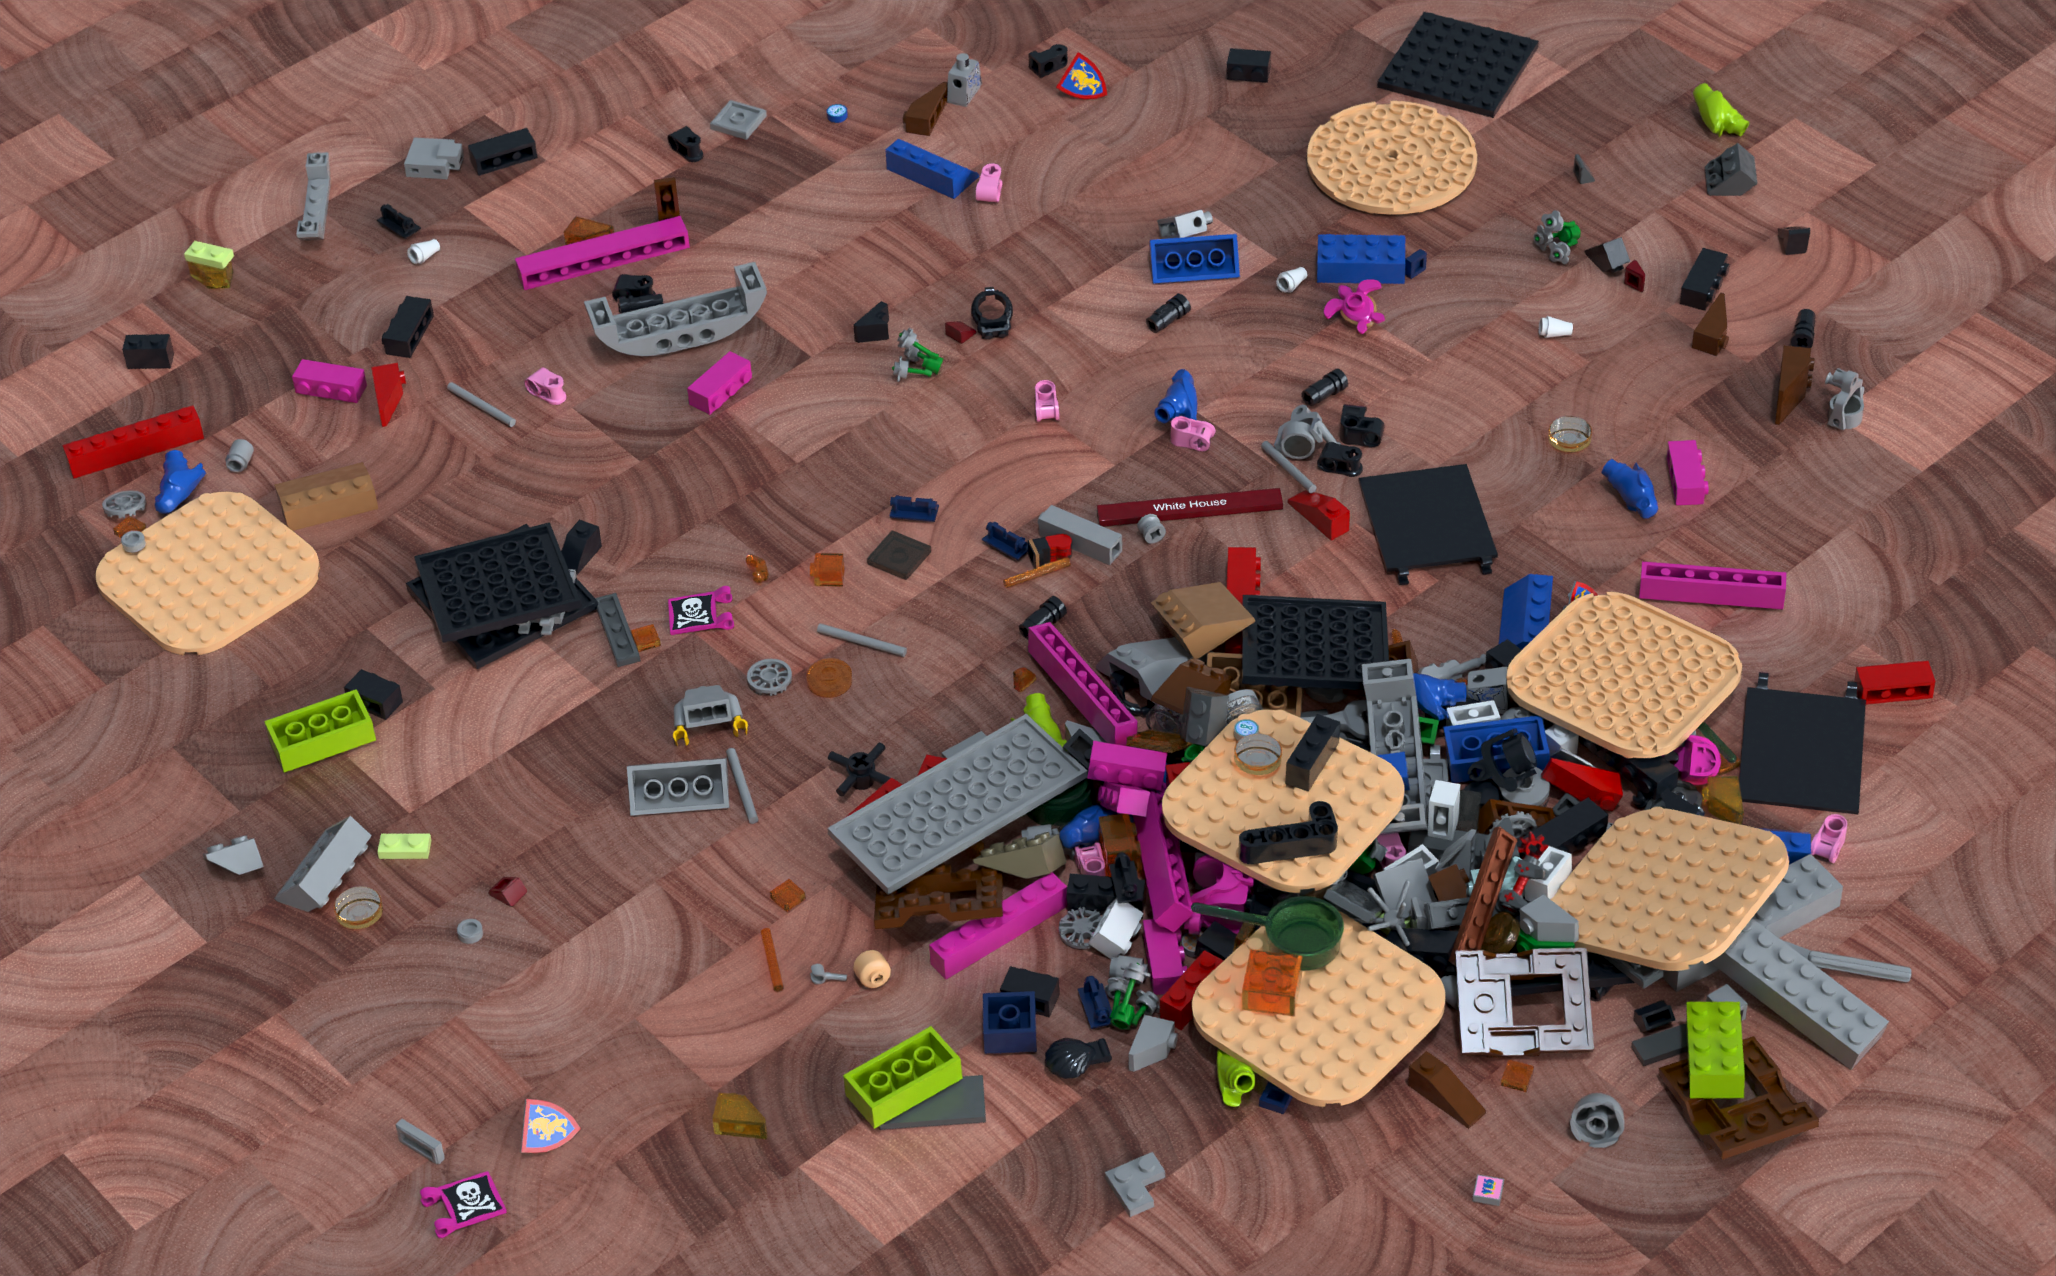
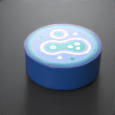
[827,104,848,123]

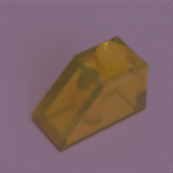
[187,261,234,289]
[1702,776,1744,825]
[712,1093,768,1139]

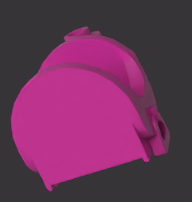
[1184,855,1254,935]

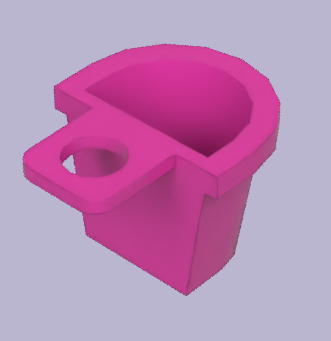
[1662,735,1721,785]

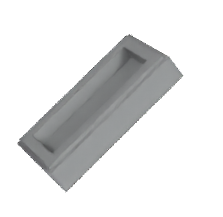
[396,1119,445,1165]

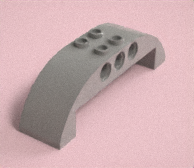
[584,262,767,356]
[1362,659,1428,835]

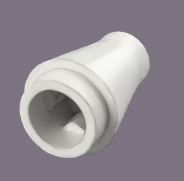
[407,239,440,264]
[1276,267,1307,292]
[1539,316,1573,338]

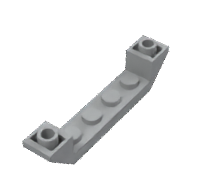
[296,152,331,240]

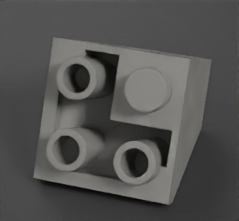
[203,835,264,875]

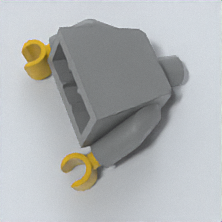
[673,685,748,746]

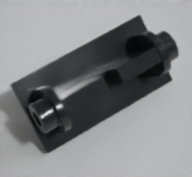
[377,204,421,239]
[1109,852,1143,904]
[1242,885,1273,939]

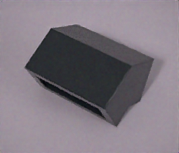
[1633,1000,1676,1032]

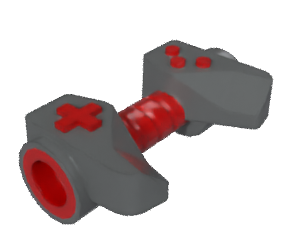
[1499,855,1545,913]

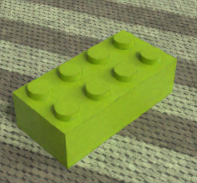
[264,689,376,773]
[1686,1001,1745,1098]
[843,1026,962,1129]

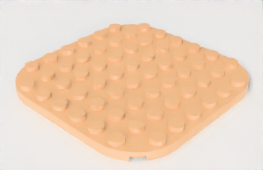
[96,492,320,655]
[1506,592,1742,758]
[1162,710,1404,893]
[1550,807,1789,971]
[1192,904,1446,1107]

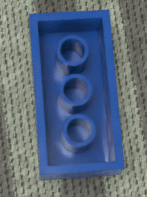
[1317,234,1405,284]

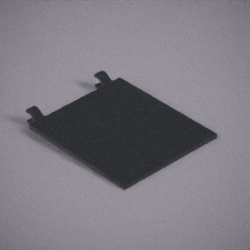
[1358,464,1498,585]
[1737,672,1866,815]

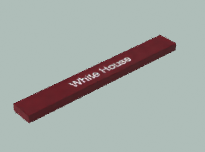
[1097,488,1283,527]

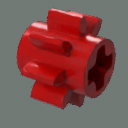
[1518,832,1549,859]

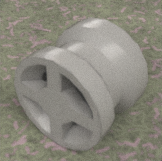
[1137,514,1166,543]

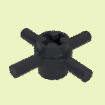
[828,742,891,797]

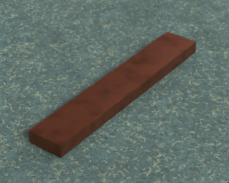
[1449,827,1517,965]

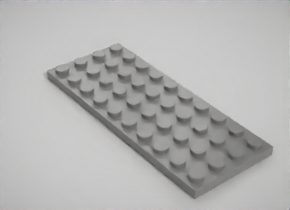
[827,714,1087,895]

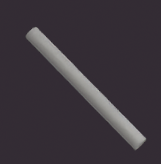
[447,382,516,427]
[1261,441,1317,493]
[817,623,907,657]
[726,748,759,824]

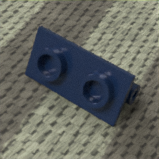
[890,495,939,522]
[982,522,1028,561]
[1077,976,1112,1029]

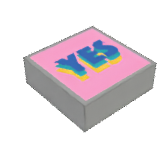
[1473,1174,1504,1206]

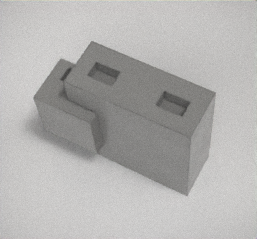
[404,138,464,179]

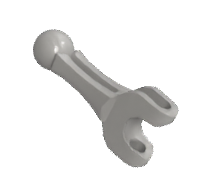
[1299,700,1370,746]

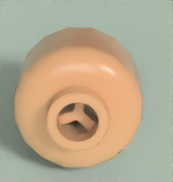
[853,950,891,988]

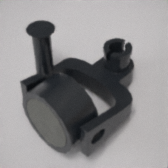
[1468,728,1537,792]

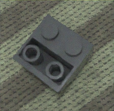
[1705,143,1758,196]

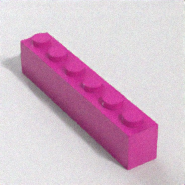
[1639,561,1786,609]
[929,872,1067,980]

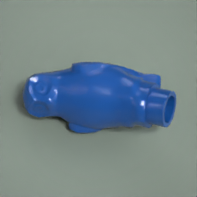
[1154,369,1197,423]
[155,450,206,514]
[1601,459,1658,519]
[1413,673,1467,721]
[1059,804,1134,849]

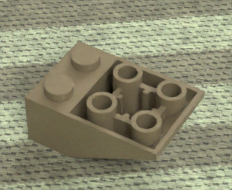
[973,832,1067,879]

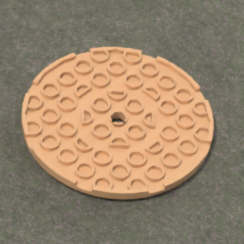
[1307,101,1477,215]

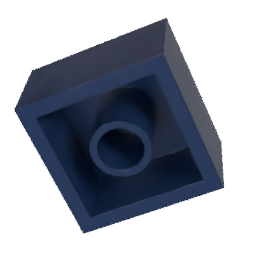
[983,991,1037,1054]

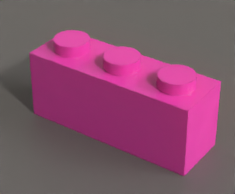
[687,351,752,415]
[292,359,367,403]
[1666,440,1709,506]
[1087,741,1167,791]
[1098,781,1150,817]
[1143,919,1187,995]

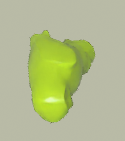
[1693,83,1749,138]
[1011,693,1067,748]
[1217,1049,1256,1107]

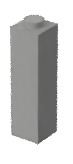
[1038,505,1122,565]

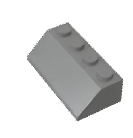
[627,758,729,816]
[274,816,372,912]

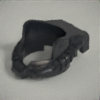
[971,287,1013,339]
[1110,670,1155,717]

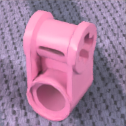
[976,163,1002,202]
[524,367,567,405]
[1035,380,1059,422]
[1170,416,1215,452]
[1811,814,1847,863]
[1371,833,1406,869]
[1074,842,1106,876]

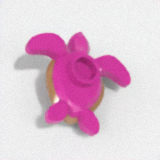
[1324,279,1385,334]

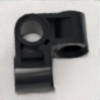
[1340,404,1385,447]

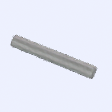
[1808,950,1912,982]

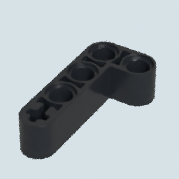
[1238,801,1338,864]

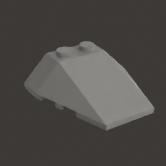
[1096,637,1215,704]

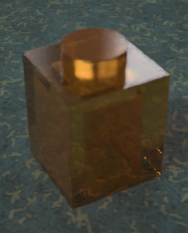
[810,553,845,587]

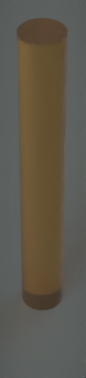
[1003,557,1071,588]
[761,928,784,992]

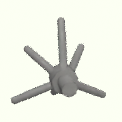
[1353,880,1410,946]

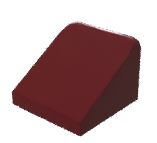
[1624,260,1645,292]
[945,321,977,344]
[488,877,527,906]

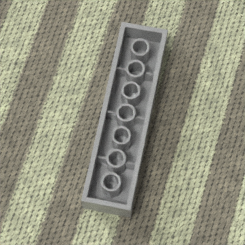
[1662,854,1843,992]
[1710,918,1889,1070]

